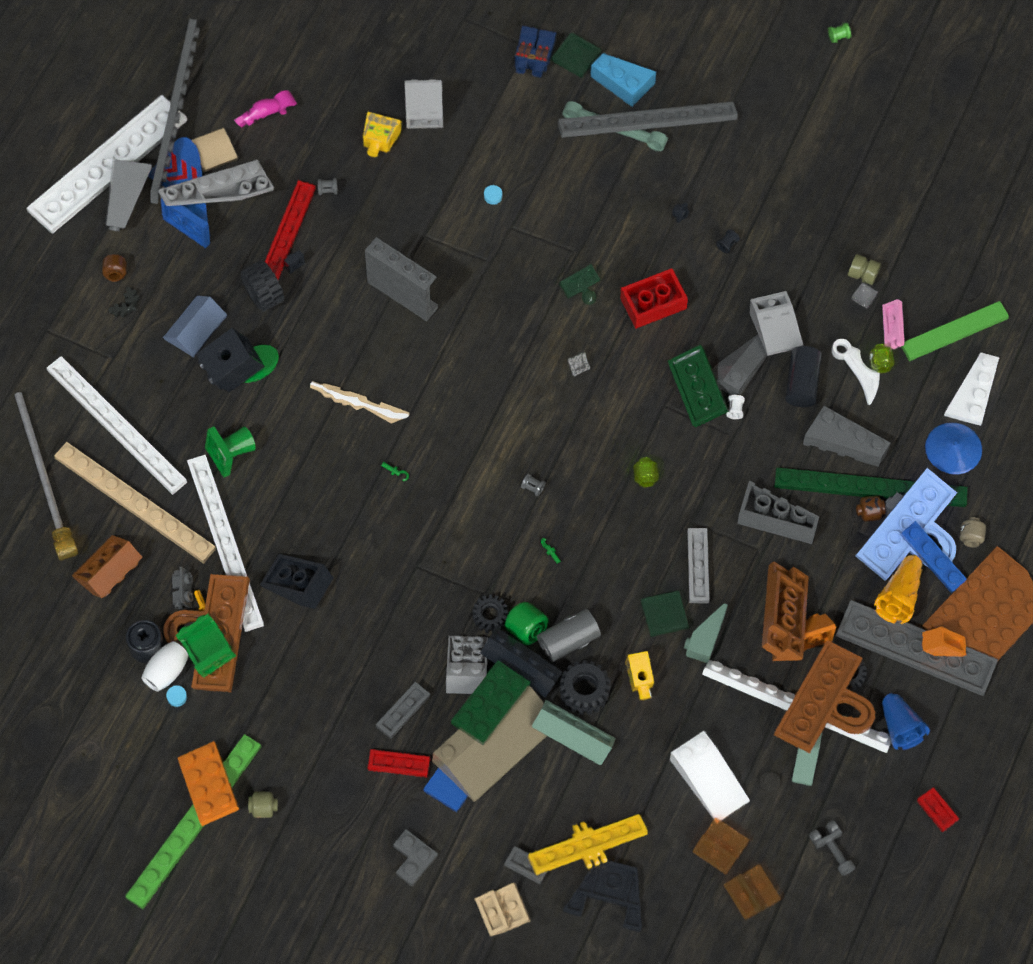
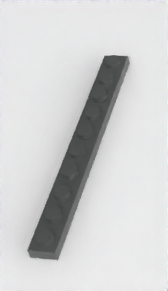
[558,102,738,137]

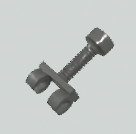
[809,820,856,876]

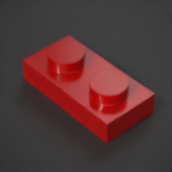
[917,788,959,832]

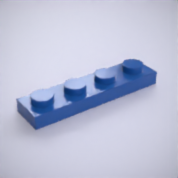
[900,521,967,593]

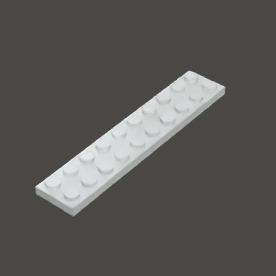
[27,95,187,234]

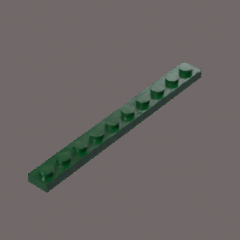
[774,467,968,508]

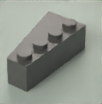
[803,406,890,467]
[737,481,819,544]

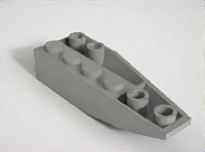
[158,160,274,206]

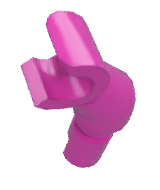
[235,90,297,127]

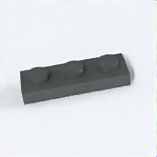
[376,682,431,739]

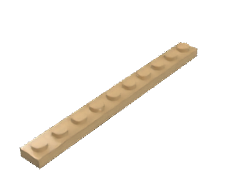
[54,442,216,563]

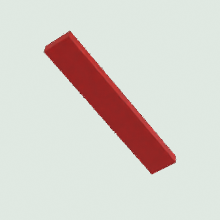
[265,180,316,280]

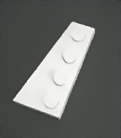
[944,353,999,426]

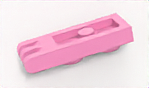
[883,299,904,351]

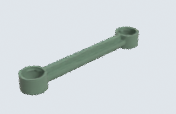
[563,101,668,151]

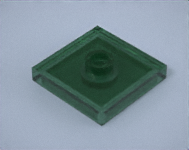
[552,33,601,78]
[641,591,689,637]

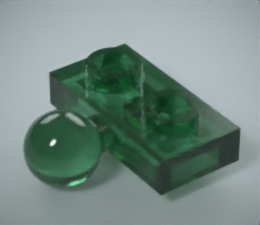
[559,264,600,305]

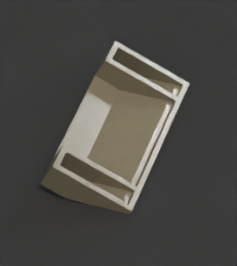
[432,686,547,802]

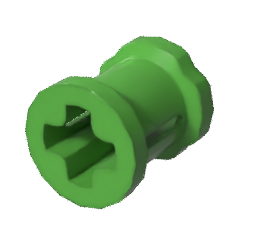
[828,23,851,43]

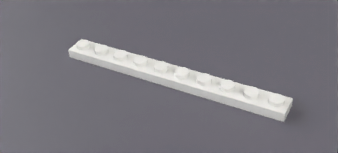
[47,356,187,495]
[187,455,264,632]
[703,660,891,753]

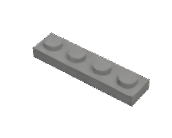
[687,528,709,603]

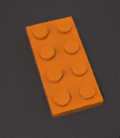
[178,742,239,826]

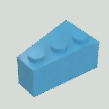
[591,54,656,107]

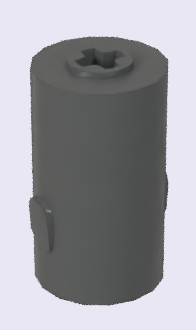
[537,608,601,663]

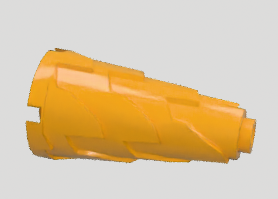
[874,555,923,624]

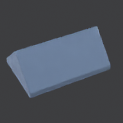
[163,296,227,358]

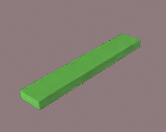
[901,301,1009,361]

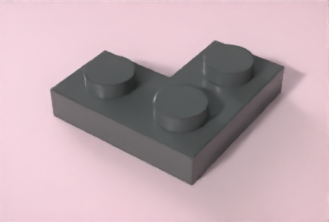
[393,830,438,886]

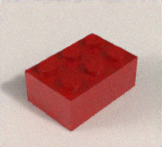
[620,268,688,329]

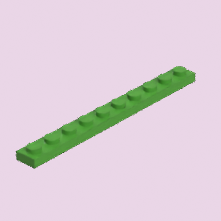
[126,734,261,909]

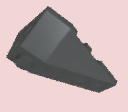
[712,334,767,395]

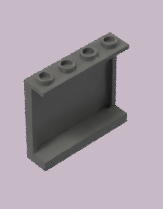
[365,237,438,321]

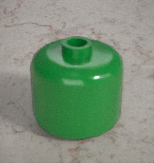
[505,602,548,645]

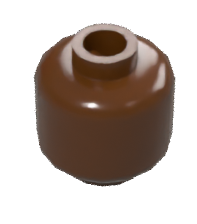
[102,254,126,282]

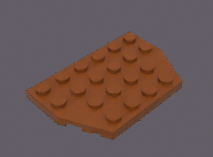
[922,546,1033,662]

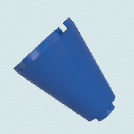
[882,693,930,750]

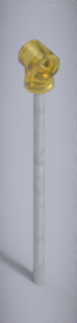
[15,392,79,561]

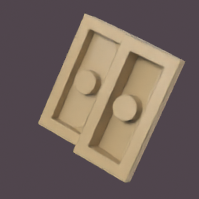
[191,128,238,172]
[475,883,531,936]

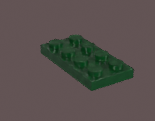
[668,345,729,428]
[451,661,530,746]

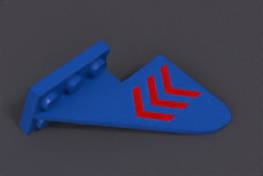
[148,137,210,248]

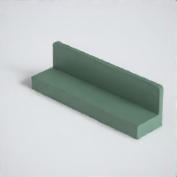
[532,700,615,765]

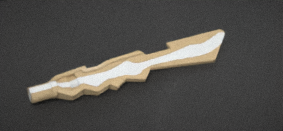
[310,381,409,424]

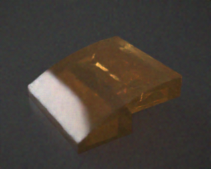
[692,817,750,874]
[724,864,782,920]

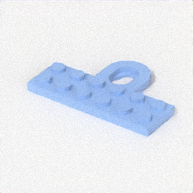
[855,468,957,581]

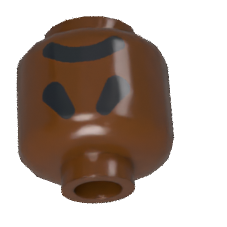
[856,496,885,522]

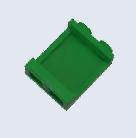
[176,614,236,678]

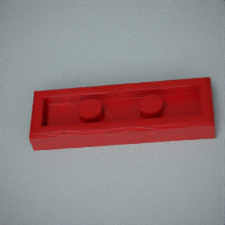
[368,749,430,777]

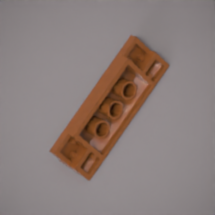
[762,561,809,661]

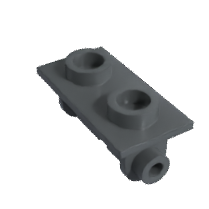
[172,566,193,609]

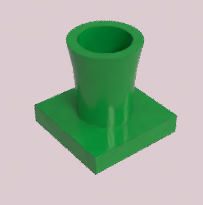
[205,426,256,478]

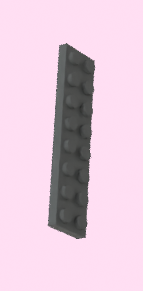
[836,600,998,696]

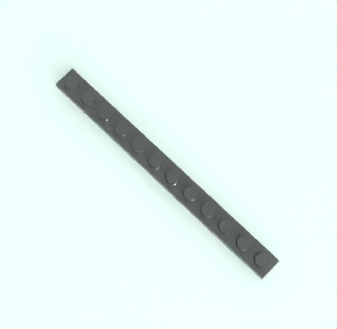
[151,19,200,204]

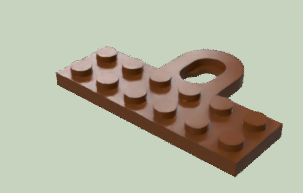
[164,574,250,692]
[774,640,875,753]

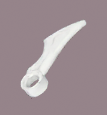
[832,339,880,405]

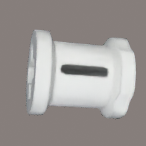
[726,395,745,419]

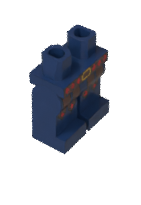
[515,26,556,77]

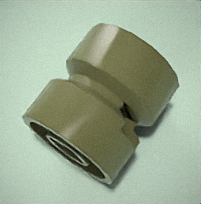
[848,254,881,285]

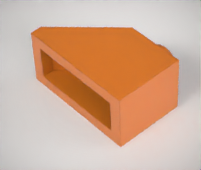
[922,627,966,656]

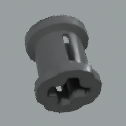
[318,178,338,195]
[521,473,546,497]

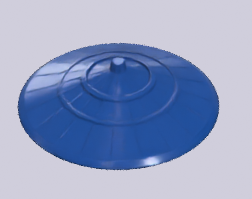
[925,423,982,474]

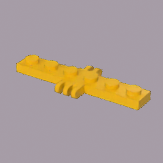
[528,814,648,875]

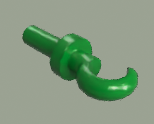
[381,462,409,481]
[541,538,561,564]

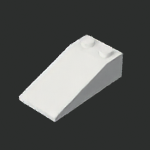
[670,731,750,823]

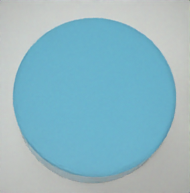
[484,185,502,204]
[166,686,187,707]

